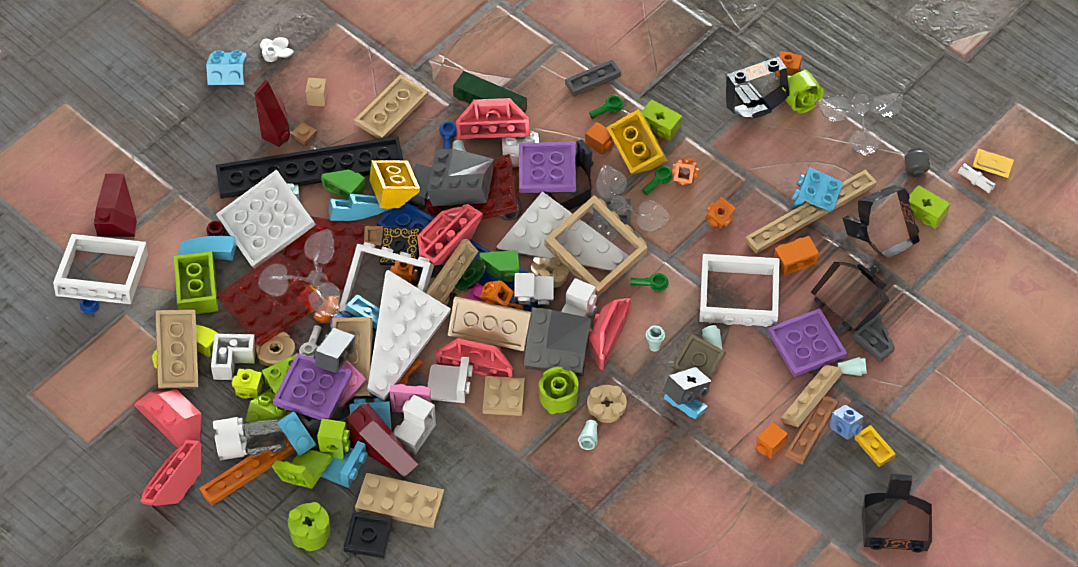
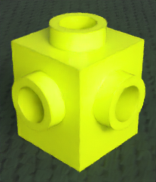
[232,369,264,399]

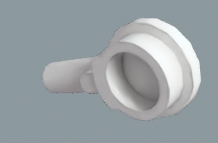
[299,325,322,359]

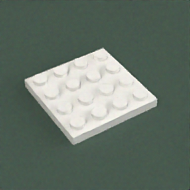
[216,170,316,269]

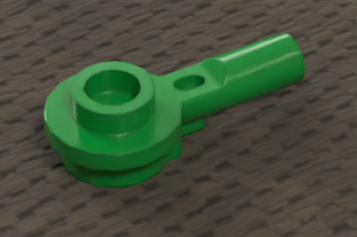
[589,95,623,119]
[642,166,673,195]
[630,273,669,292]

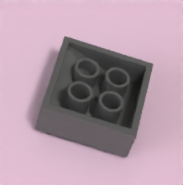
[427,149,495,206]
[524,307,591,376]

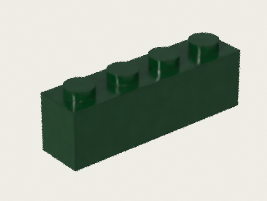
[453,71,527,113]

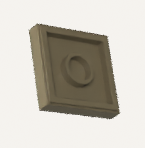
[672,334,726,380]

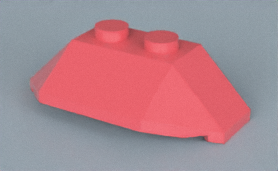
[456,98,531,139]
[417,204,483,265]
[588,298,631,370]
[436,338,513,377]
[134,388,202,448]
[140,440,201,506]

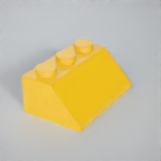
[606,109,668,174]
[369,161,420,209]

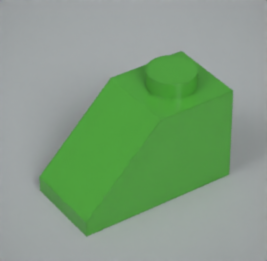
[321,170,366,200]
[479,250,519,282]

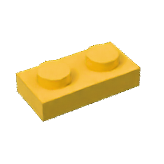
[972,149,1014,178]
[854,425,896,467]

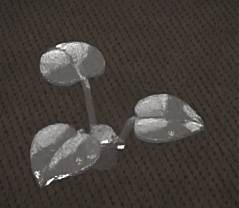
[818,92,903,155]
[588,164,670,243]
[258,229,340,316]

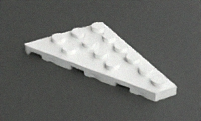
[496,191,629,272]
[368,270,451,401]

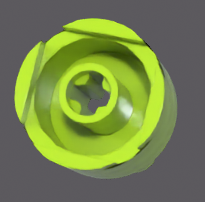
[782,70,824,113]
[539,367,579,414]
[288,502,331,551]

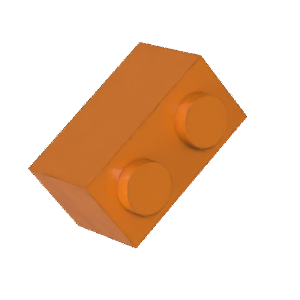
[773,236,819,276]

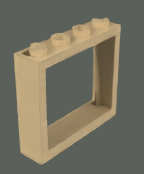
[544,195,648,298]

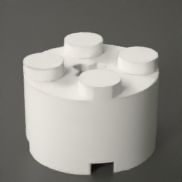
[213,417,248,461]

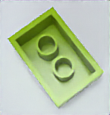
[173,251,219,314]

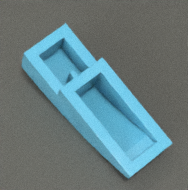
[328,194,389,221]
[178,236,236,263]

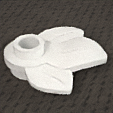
[260,37,294,62]

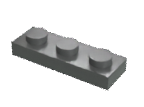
[565,59,621,96]

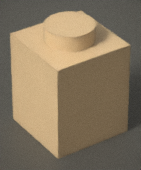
[305,78,328,107]

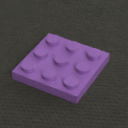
[519,142,576,193]
[767,308,847,377]
[273,353,352,420]

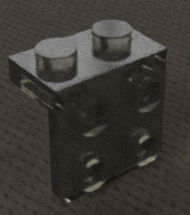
[243,416,287,456]

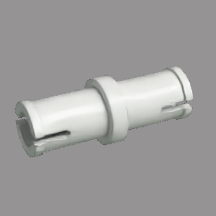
[958,163,996,194]

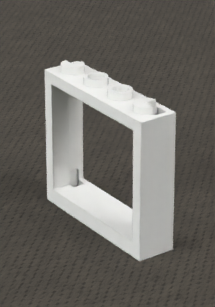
[53,234,148,304]
[338,242,434,312]
[699,254,779,327]

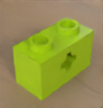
[641,99,682,141]
[909,185,950,229]
[317,419,351,459]

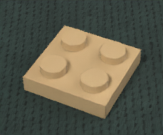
[483,376,525,416]

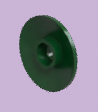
[455,259,486,290]

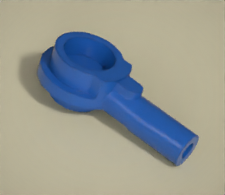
[439,121,457,149]
[80,299,99,314]

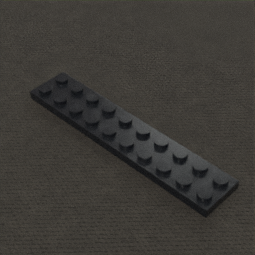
[216,136,404,199]

